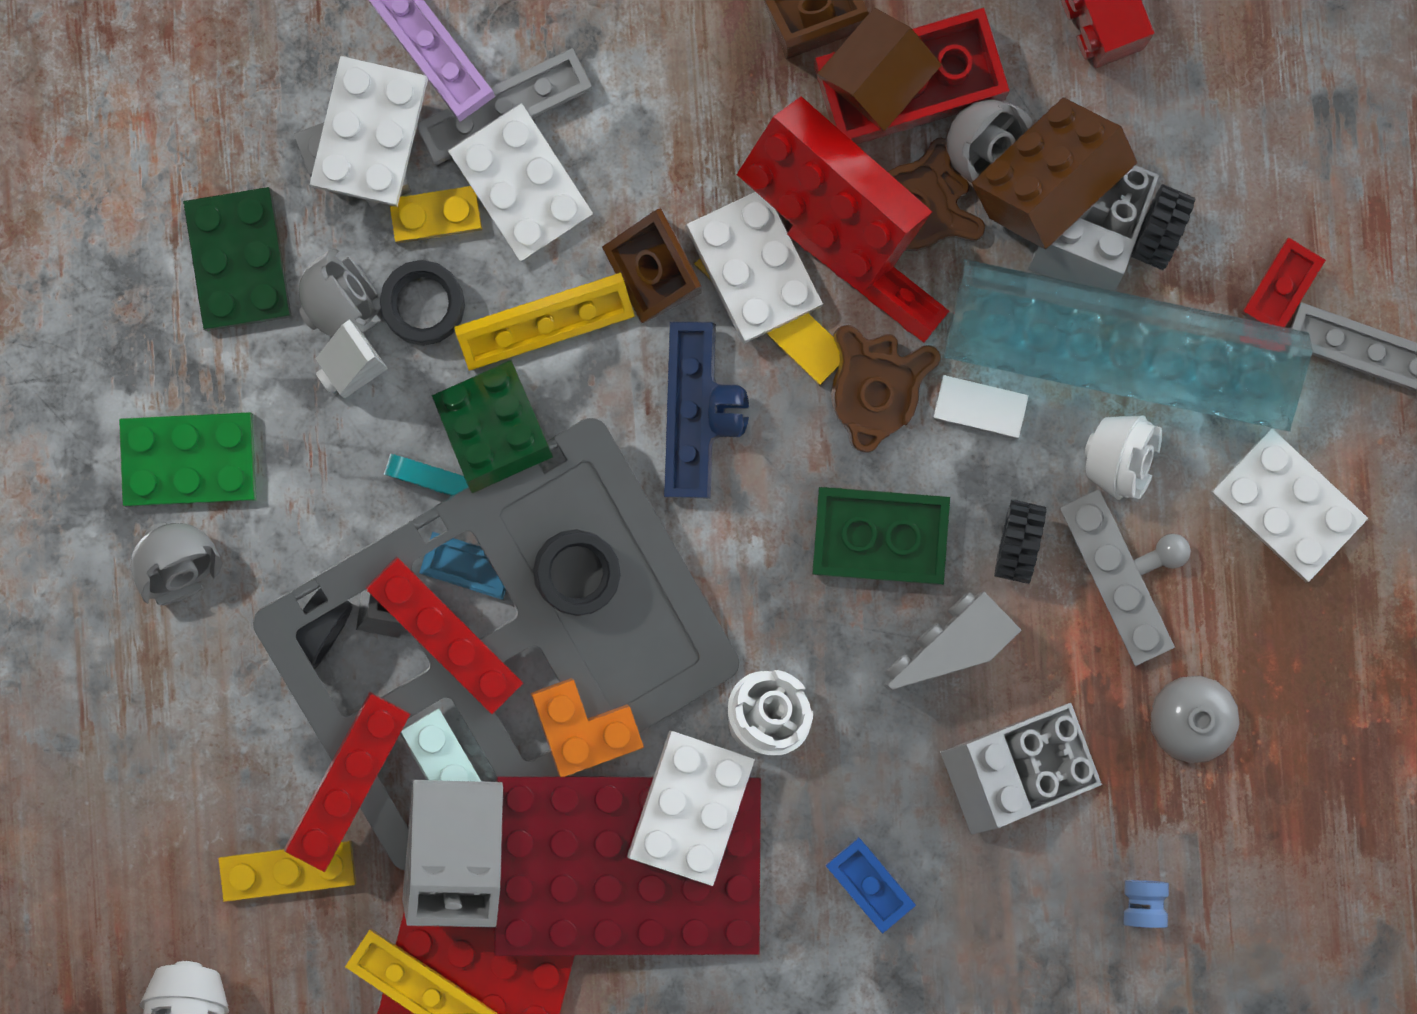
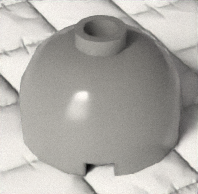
[947,99,1033,183]
[299,249,382,337]
[130,522,222,605]
[1150,676,1239,763]

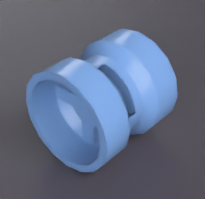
[1123,880,1169,928]

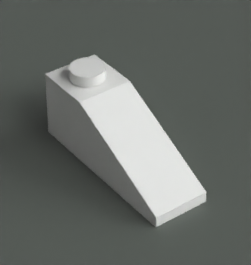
[315,319,388,398]

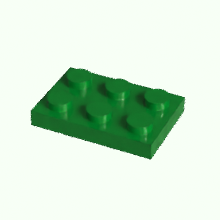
[119,412,256,507]

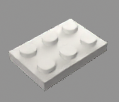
[309,56,428,207]
[448,103,593,262]
[685,192,823,344]
[1210,428,1368,582]
[627,731,755,886]

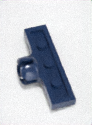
[664,322,749,499]

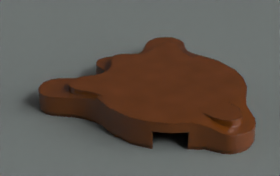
[887,137,985,251]
[831,325,941,452]

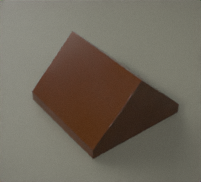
[764,0,869,59]
[817,8,942,132]
[602,208,702,323]

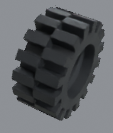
[1131,184,1196,270]
[994,499,1047,584]

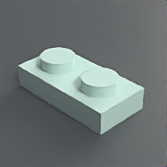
[400,709,482,782]

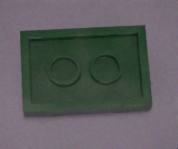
[183,187,292,331]
[431,360,553,493]
[812,487,950,585]

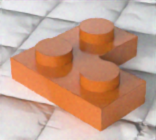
[530,678,644,777]

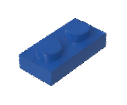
[825,837,916,934]

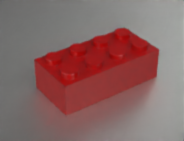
[1061,0,1155,69]
[814,7,1010,145]
[736,96,932,290]

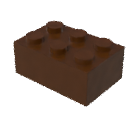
[972,97,1138,250]

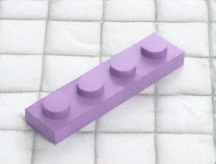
[368,0,495,122]

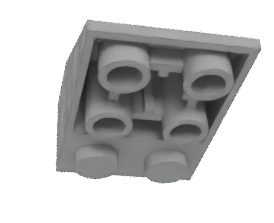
[1028,165,1159,302]
[883,592,1022,690]
[940,703,1102,835]
[402,780,503,927]

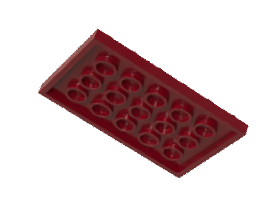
[494,776,761,956]

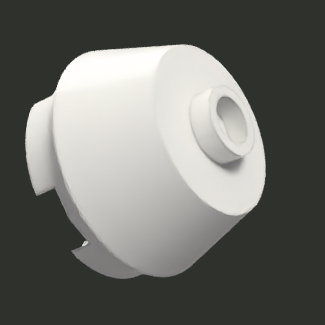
[1085,415,1162,500]
[728,670,813,755]
[140,961,229,1014]

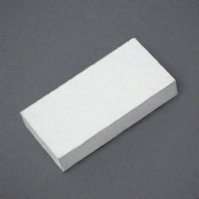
[933,375,1029,439]

